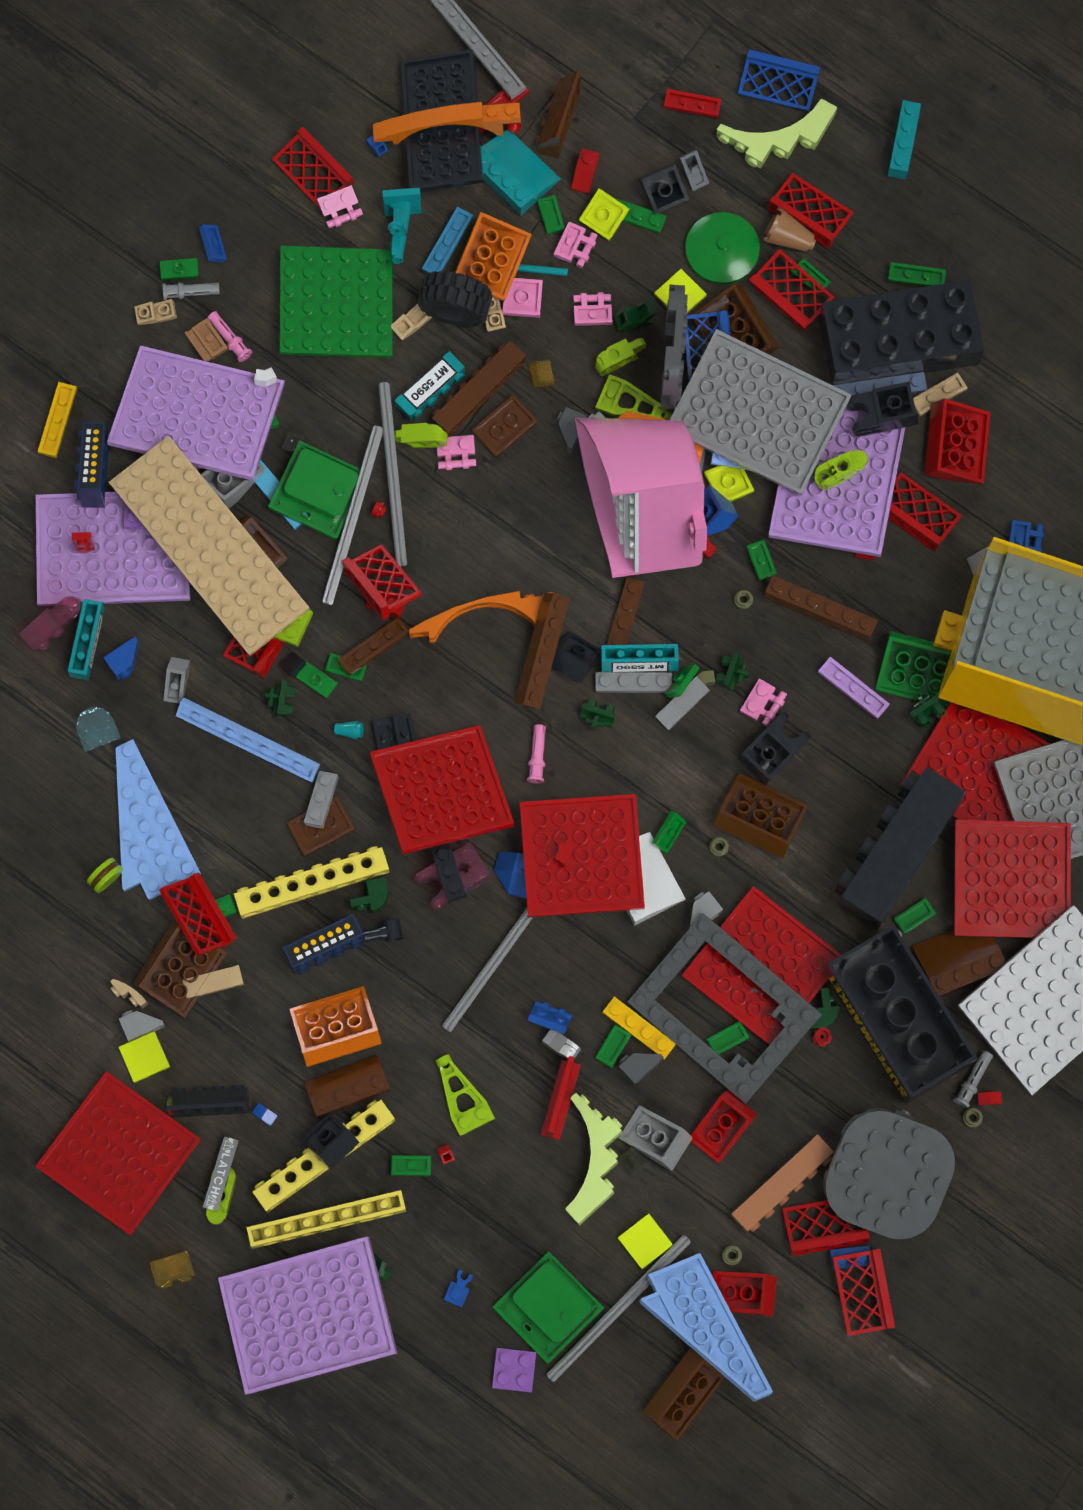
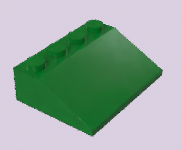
[875,631,952,708]

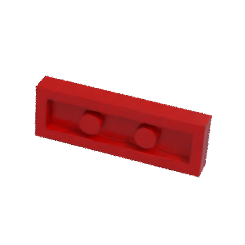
[664,89,721,119]

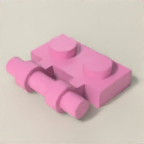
[317,185,363,228]
[554,222,598,268]
[573,292,612,326]
[437,435,476,470]
[740,679,787,727]

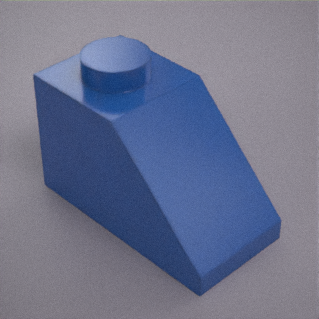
[103,637,139,680]

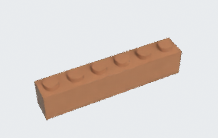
[731,1135,834,1233]

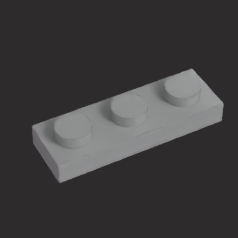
[304,771,339,829]

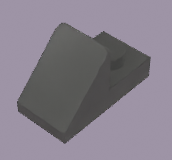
[679,149,709,191]

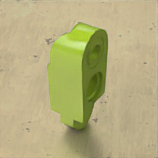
[595,338,647,376]
[394,423,448,448]
[814,450,868,490]
[206,1168,236,1225]

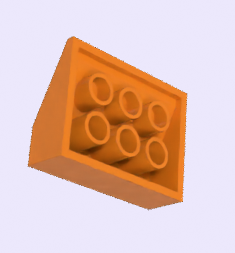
[455,212,532,301]
[289,986,382,1067]

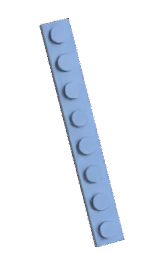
[176,698,320,782]

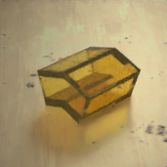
[529,360,555,387]

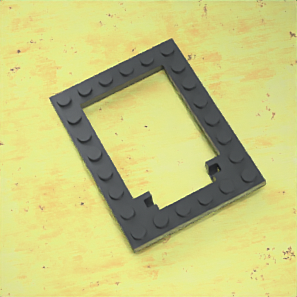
[628,913,822,1104]

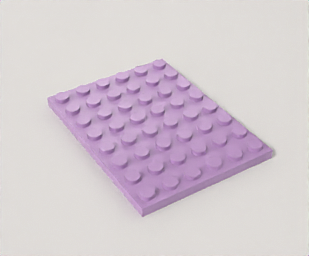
[107,346,285,481]
[769,406,905,557]
[36,492,190,606]
[218,1236,397,1395]

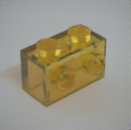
[149,1251,196,1289]

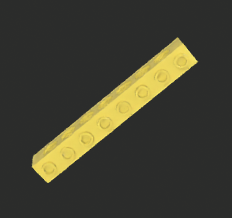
[234,846,390,919]
[253,1100,395,1213]
[247,1190,406,1249]

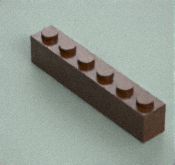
[432,341,526,437]
[764,576,878,643]
[514,593,570,709]

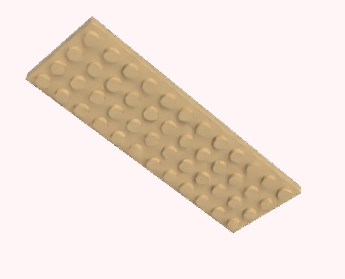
[109,436,310,656]

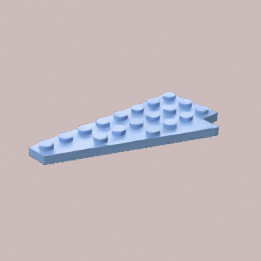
[116,739,201,900]
[639,1253,773,1402]

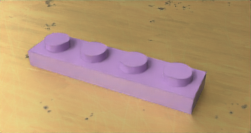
[818,657,890,720]

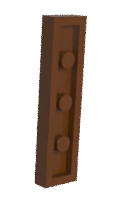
[607,577,645,645]
[338,617,409,677]

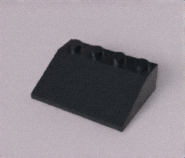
[166,1085,250,1118]

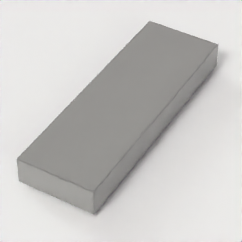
[655,676,710,730]

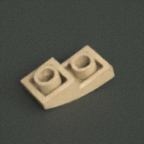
[485,298,506,332]
[134,299,177,325]
[110,979,148,1009]

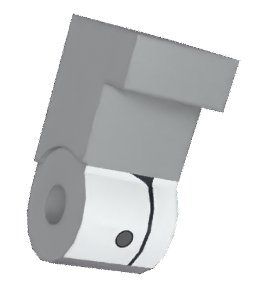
[542,1029,581,1060]

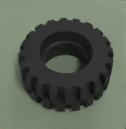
[418,271,493,327]

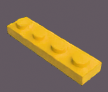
[38,382,77,458]
[602,997,676,1060]

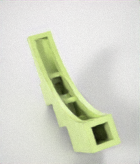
[716,99,837,169]
[566,1093,622,1226]

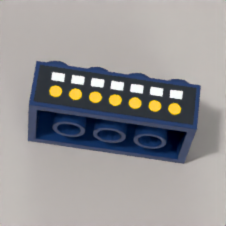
[75,422,109,508]
[283,914,365,975]

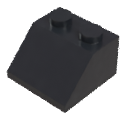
[638,164,689,214]
[552,631,601,683]
[301,1113,360,1170]

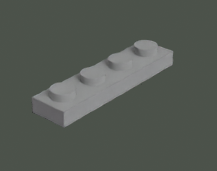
[595,672,672,693]

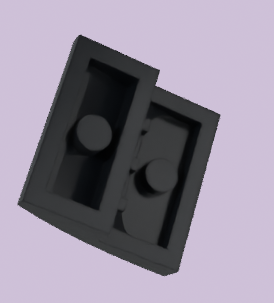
[371,713,416,750]

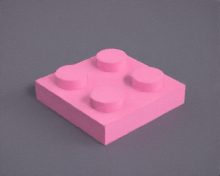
[503,278,543,318]

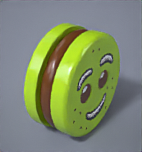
[87,858,123,893]

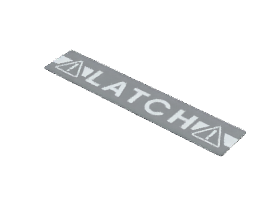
[203,1137,238,1211]

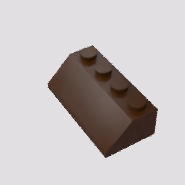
[304,1055,391,1119]
[642,1349,725,1441]

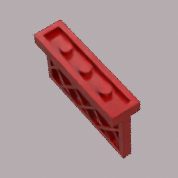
[272,126,355,208]
[767,173,854,249]
[749,249,835,332]
[888,472,962,552]
[342,544,422,620]
[223,637,285,679]
[159,872,237,956]
[541,1056,581,1141]
[782,1200,870,1257]
[832,1249,895,1336]

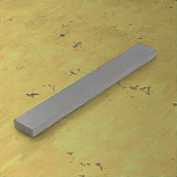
[429,0,526,100]

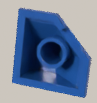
[704,485,738,536]
[494,852,527,899]

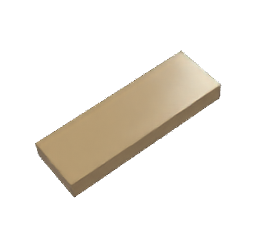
[913,373,968,417]
[182,965,244,998]

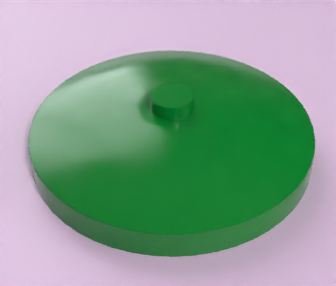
[685,212,760,285]

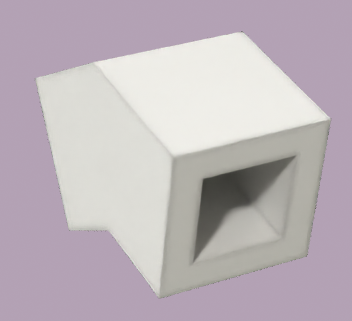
[254,367,277,387]

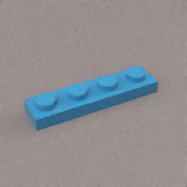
[422,207,474,274]

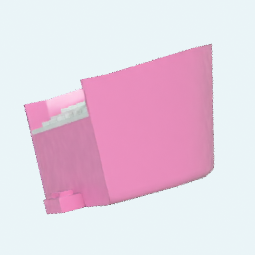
[575,417,707,578]

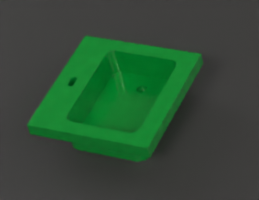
[268,440,360,540]
[492,1251,604,1364]

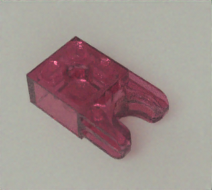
[19,596,83,651]
[414,842,491,910]

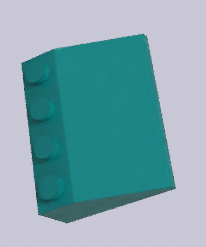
[481,130,561,216]

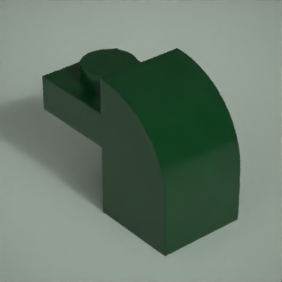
[614,297,657,332]
[350,877,388,914]
[809,988,839,1031]

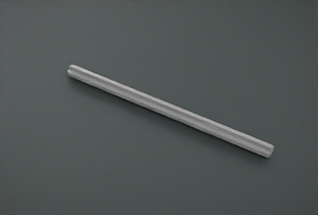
[379,382,407,567]
[322,426,383,605]
[443,908,533,1032]
[547,1235,691,1382]

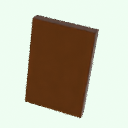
[471,394,538,458]
[286,796,355,857]

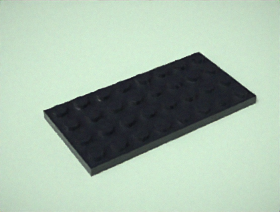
[401,49,484,192]

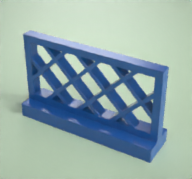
[738,49,820,112]
[685,310,731,381]

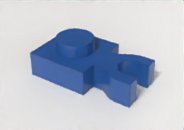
[444,1270,473,1308]

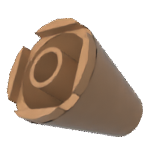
[762,207,816,252]

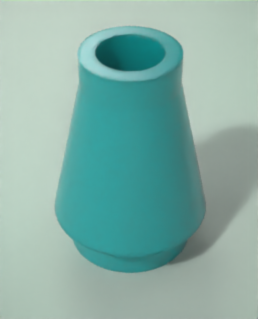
[334,721,364,740]

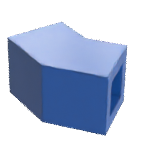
[366,135,388,157]
[252,1103,277,1126]

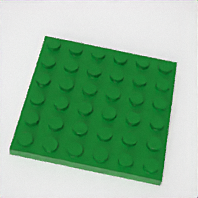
[280,246,392,358]

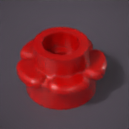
[371,501,387,519]
[812,1028,832,1047]

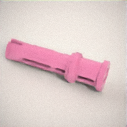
[208,311,252,362]
[527,724,546,784]

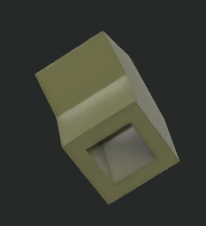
[697,670,715,686]

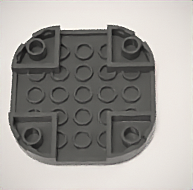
[660,284,688,410]
[823,1108,955,1239]

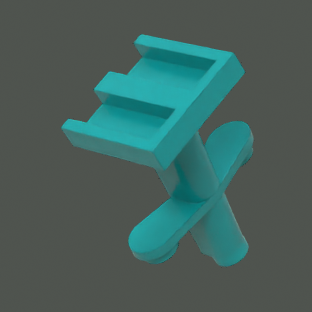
[383,188,422,264]

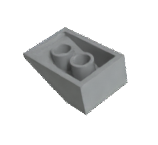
[201,463,265,509]
[619,1105,692,1171]

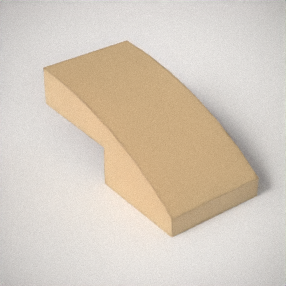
[391,304,432,340]

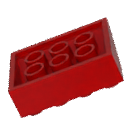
[924,398,991,484]

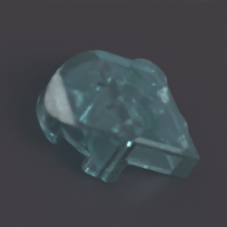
[76,706,121,752]

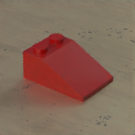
[691,1090,758,1164]
[713,1271,777,1317]

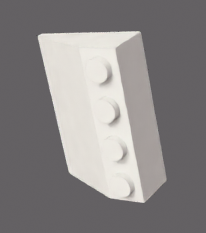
[627,832,686,926]

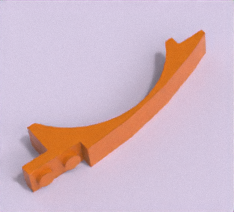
[373,102,521,145]
[409,591,558,643]

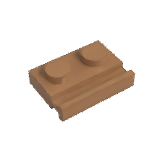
[184,318,228,362]

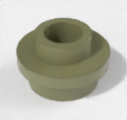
[734,590,753,609]
[709,837,729,857]
[963,1108,983,1128]
[722,1246,742,1266]

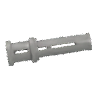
[163,282,220,300]
[953,1050,993,1108]

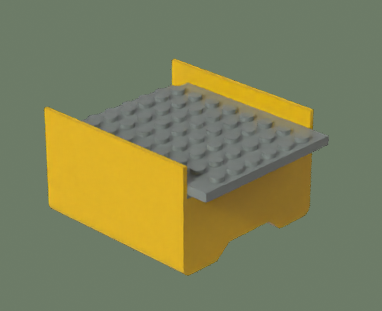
[933,537,1083,746]

